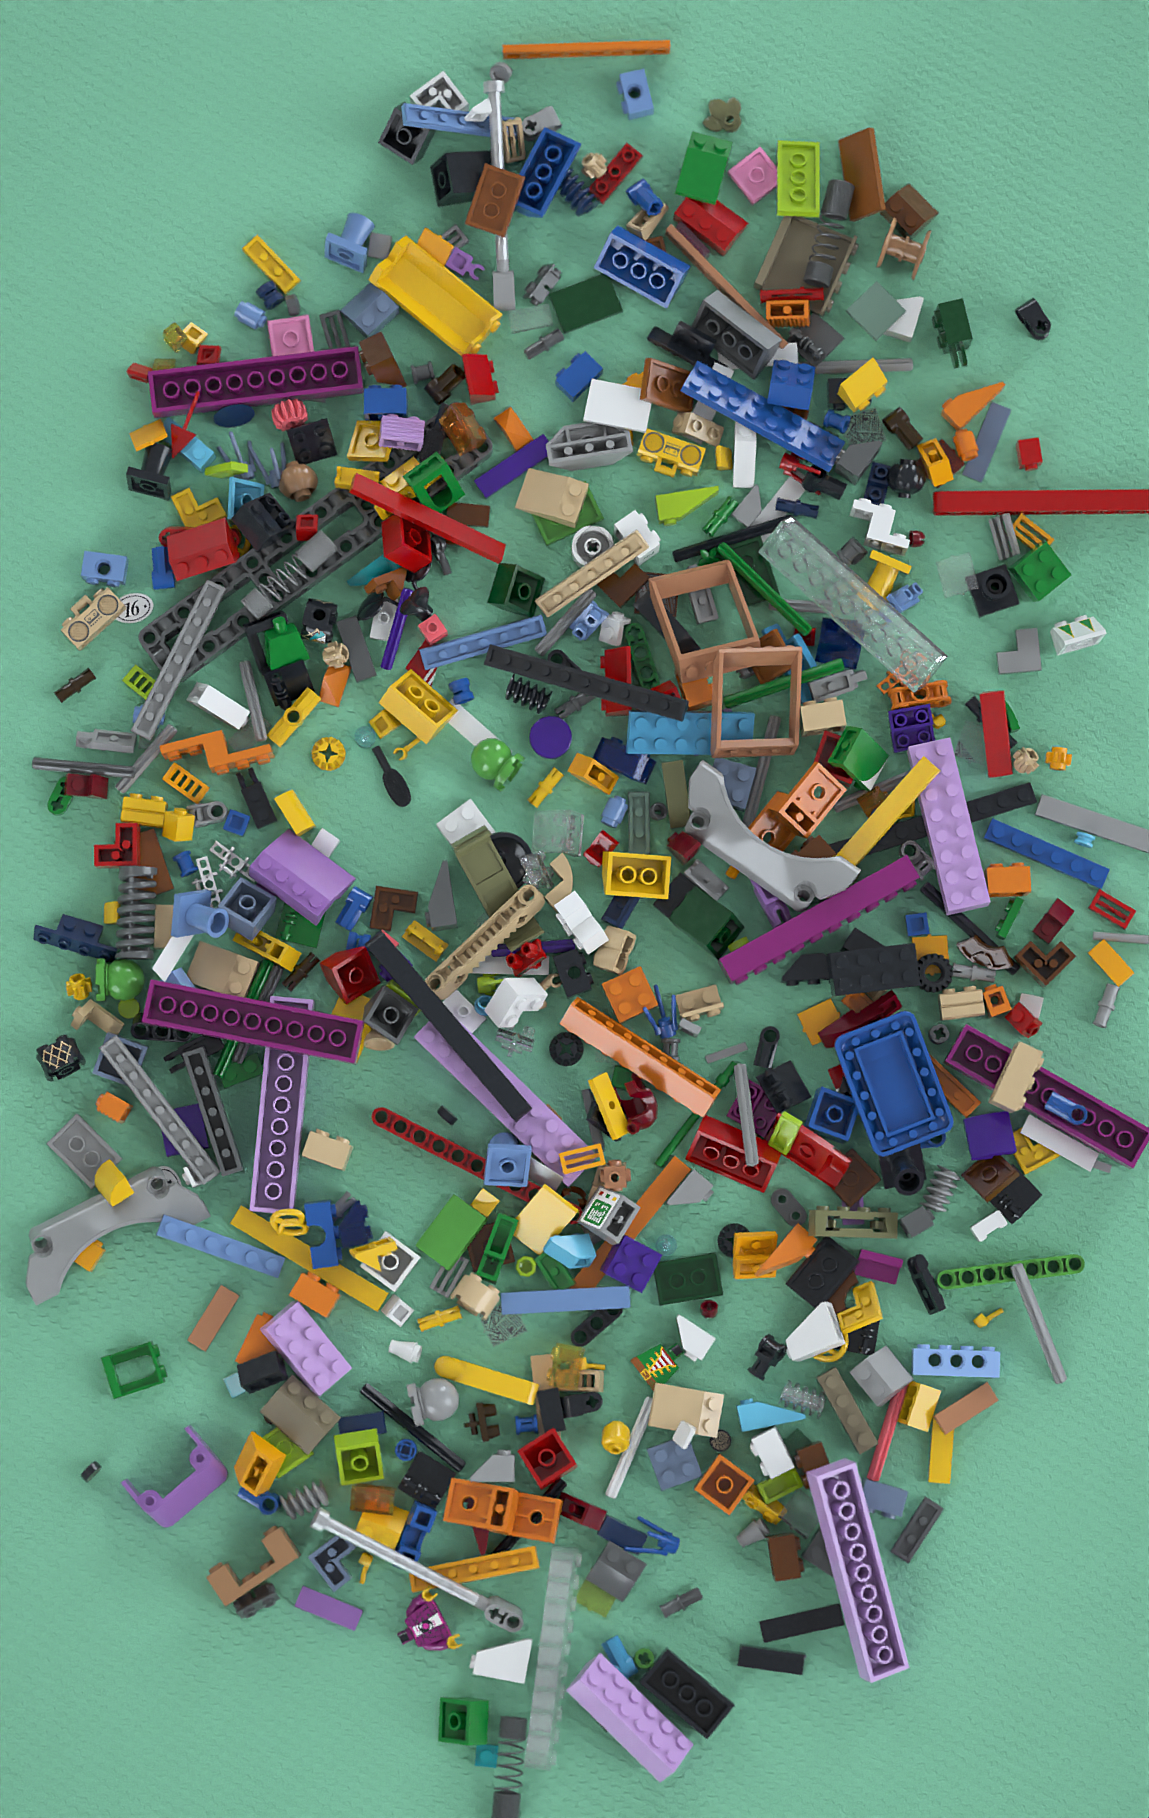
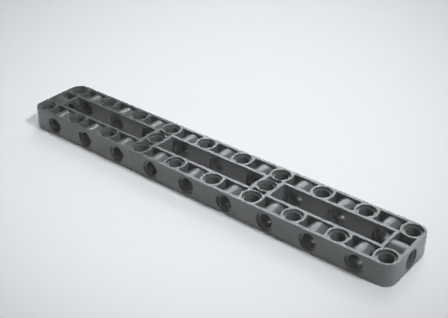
[138,402,493,684]

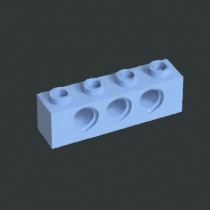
[911,1344,1000,1378]

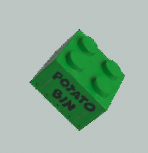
[1008,541,1071,602]

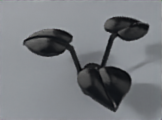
[357,556,433,621]

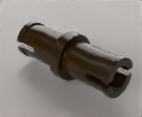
[54,668,96,703]
[281,952,321,992]

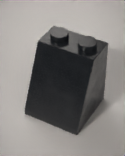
[430,150,492,207]

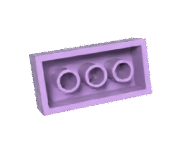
[260,1301,352,1396]

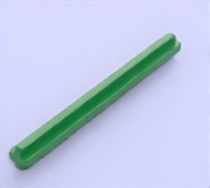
[717,542,812,636]
[723,658,845,709]
[213,959,274,1078]

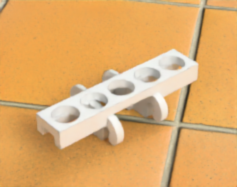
[210,841,255,883]
[192,856,223,908]

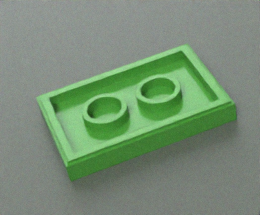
[531,481,604,546]
[415,1194,488,1271]

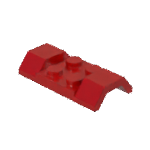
[764,1112,853,1189]

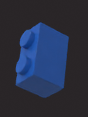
[555,351,603,402]

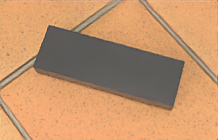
[336,615,377,683]
[581,1089,606,1153]
[890,1497,944,1563]

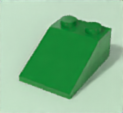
[675,131,733,205]

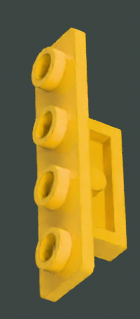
[374,456,442,520]

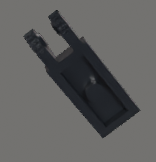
[236,767,277,829]
[163,1035,225,1074]
[906,1254,946,1315]

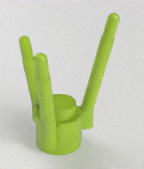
[477,974,503,996]

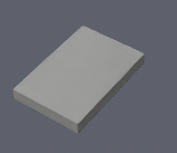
[46,1114,122,1189]

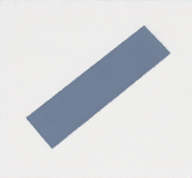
[962,402,1011,482]

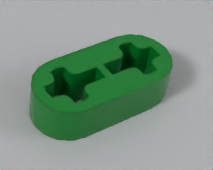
[47,777,74,816]

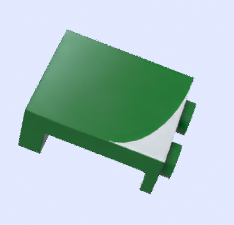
[828,726,889,791]

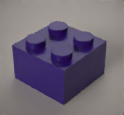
[600,1234,662,1293]

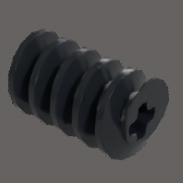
[505,674,553,714]

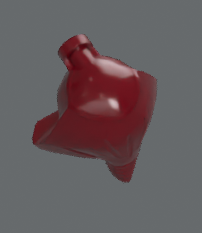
[614,1072,658,1135]

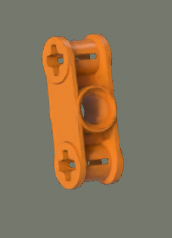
[887,680,952,710]

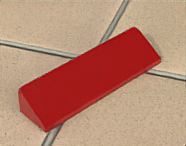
[980,690,1013,778]

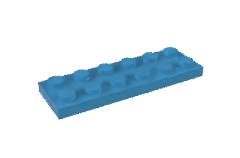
[626,710,755,755]

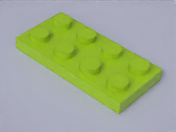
[777,140,820,217]

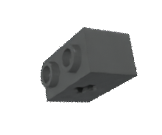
[898,1206,935,1239]

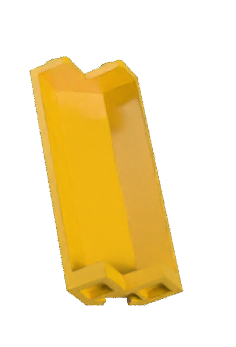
[368,235,503,357]

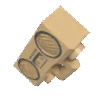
[61,587,127,651]

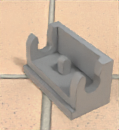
[684,859,729,901]

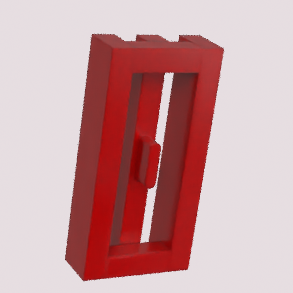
[1088,889,1136,930]

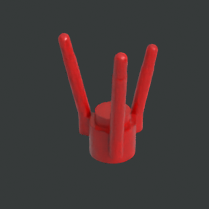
[779,452,821,495]

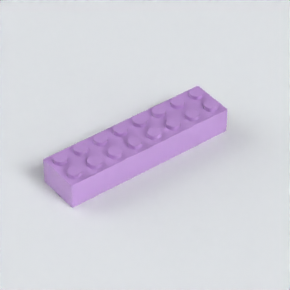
[907,737,990,915]

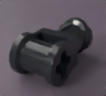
[748,1334,787,1381]

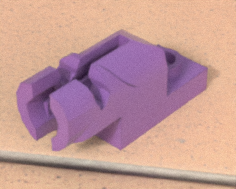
[749,878,792,929]

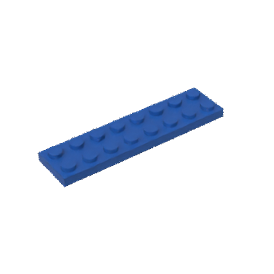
[680,361,845,472]

